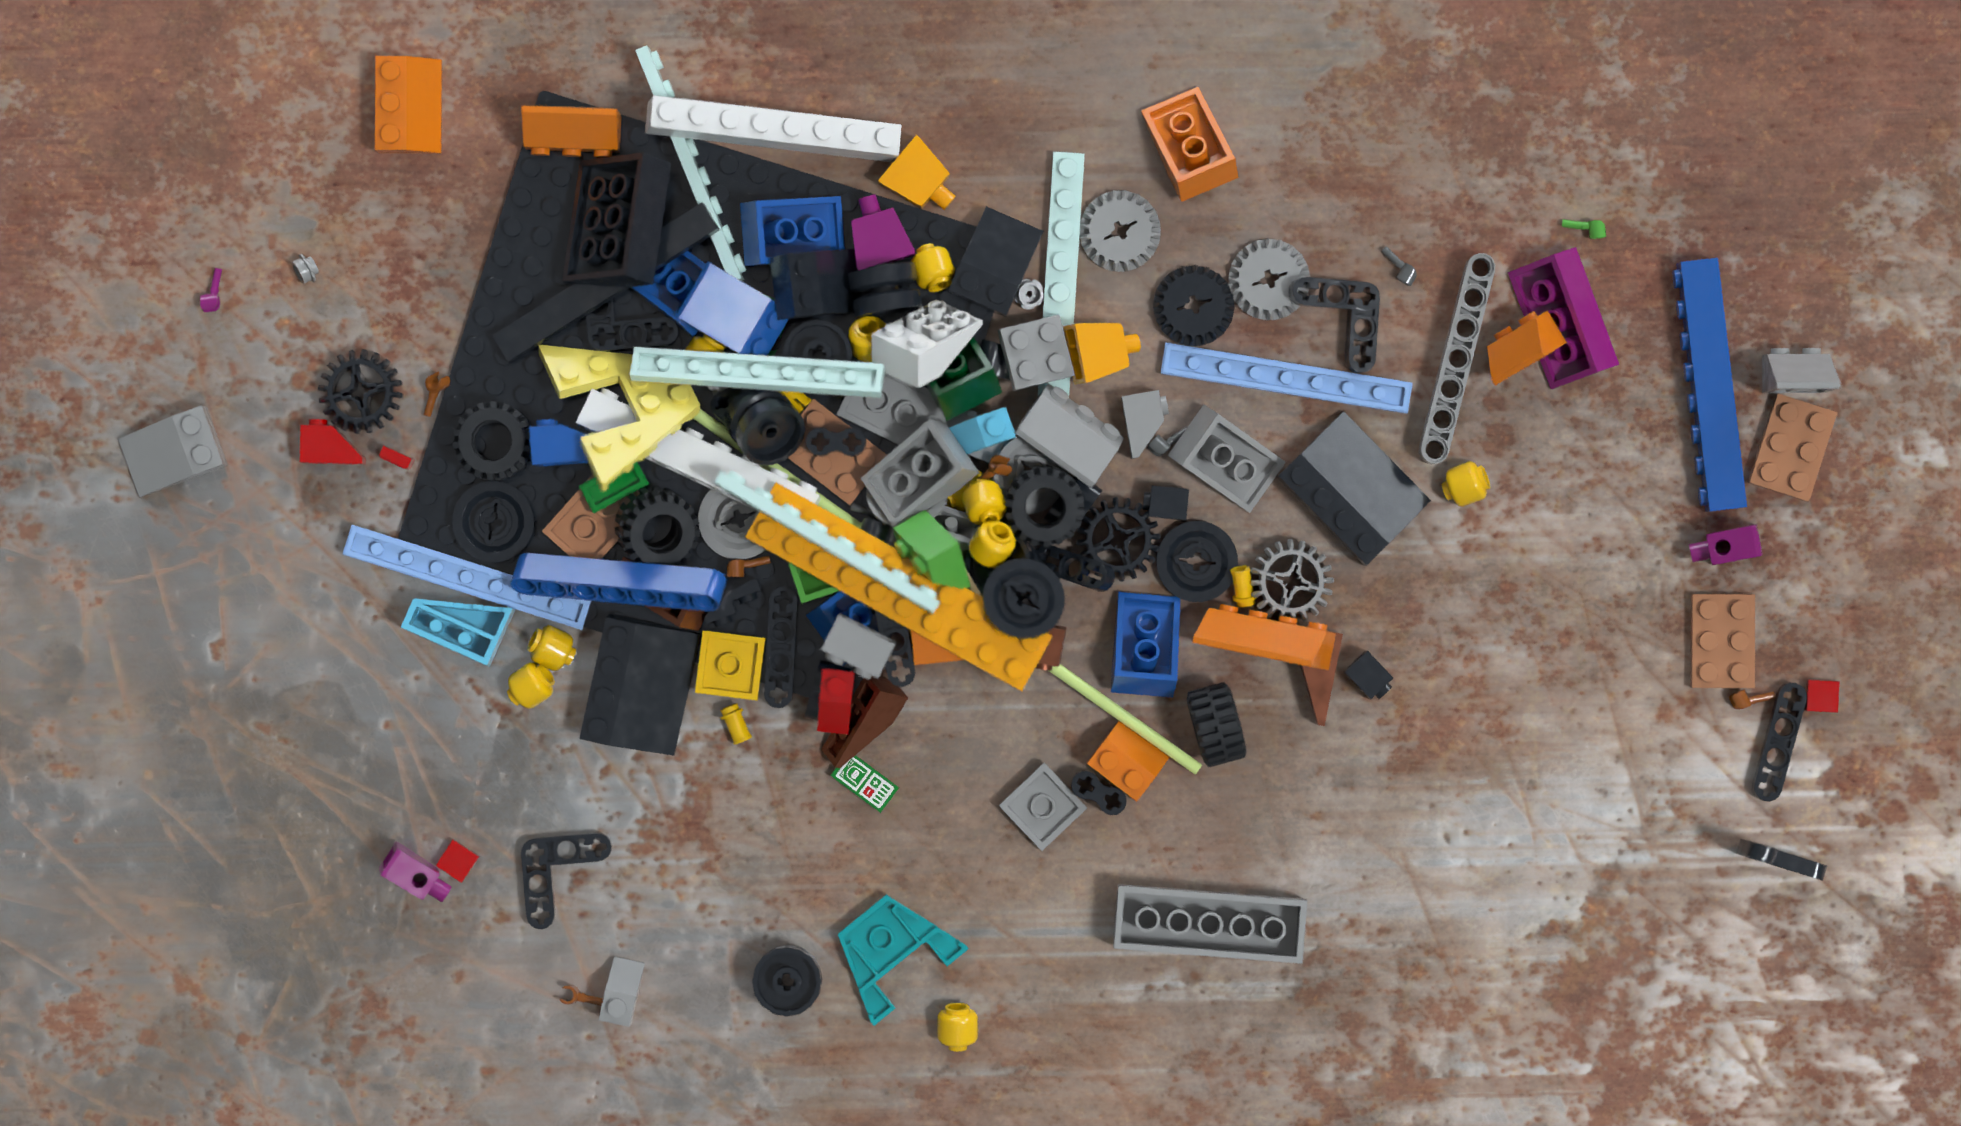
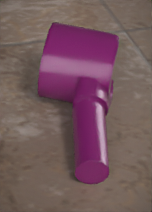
[200,268,222,312]

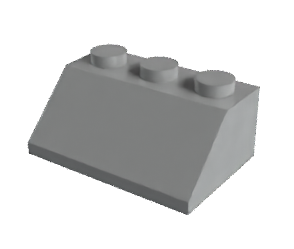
[1015,383,1124,488]

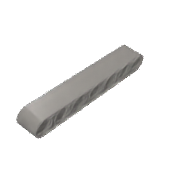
[1418,253,1495,465]

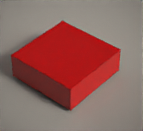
[379,446,415,470]
[1805,680,1840,713]
[436,839,480,883]

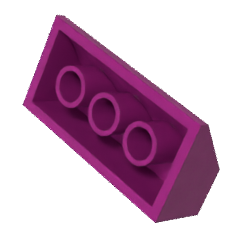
[1508,247,1619,390]

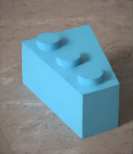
[401,598,515,667]

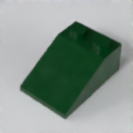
[925,337,1003,421]

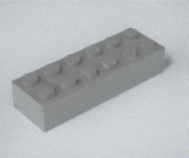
[1113,884,1307,964]

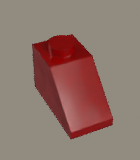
[299,419,366,465]
[817,669,855,735]

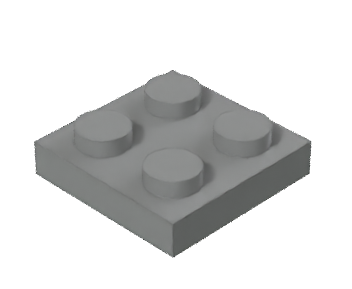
[997,315,1075,391]
[999,763,1087,851]

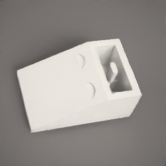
[872,300,983,388]

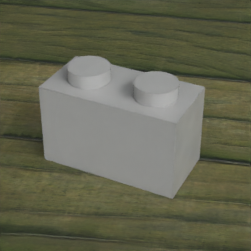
[821,613,896,679]

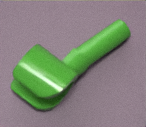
[1562,219,1606,239]

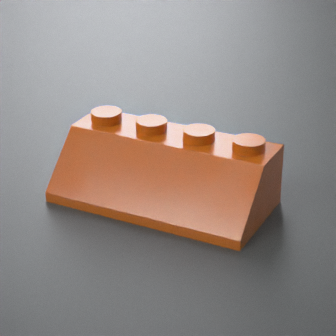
[1192,604,1336,670]

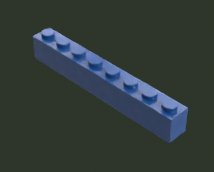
[1672,258,1747,512]

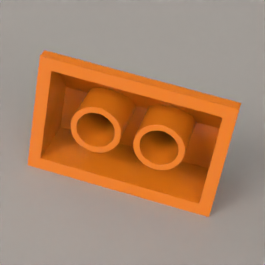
[375,56,442,154]
[522,106,621,158]

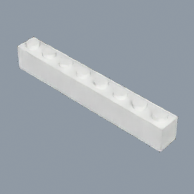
[645,95,901,162]
[576,388,821,511]

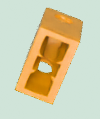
[878,135,956,210]
[1063,323,1141,385]

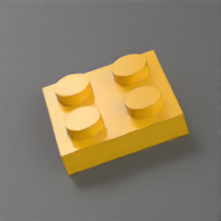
[695,630,766,701]

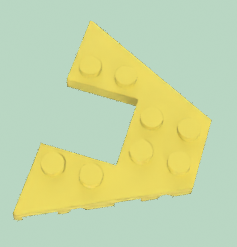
[539,345,700,492]

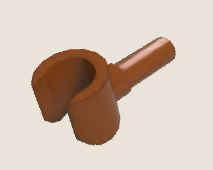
[423,372,450,417]
[976,455,1012,480]
[727,556,771,577]
[1729,689,1775,710]
[560,985,603,1006]

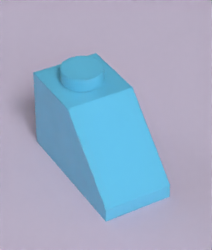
[949,407,1016,455]

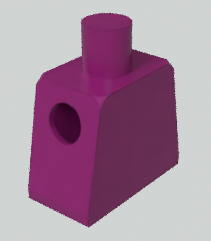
[851,194,916,271]
[1689,524,1763,565]
[379,841,452,903]

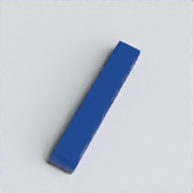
[511,553,726,611]

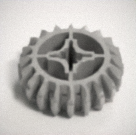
[1250,539,1334,622]

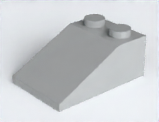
[1762,348,1841,393]
[1168,404,1286,513]
[118,405,228,498]
[861,419,979,527]

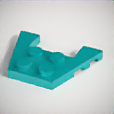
[838,894,969,1026]

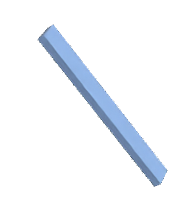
[1160,343,1413,414]
[343,525,592,630]

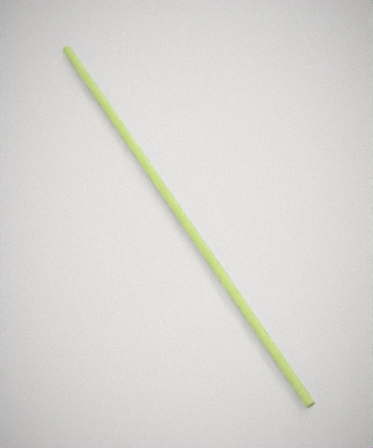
[693,409,1202,775]

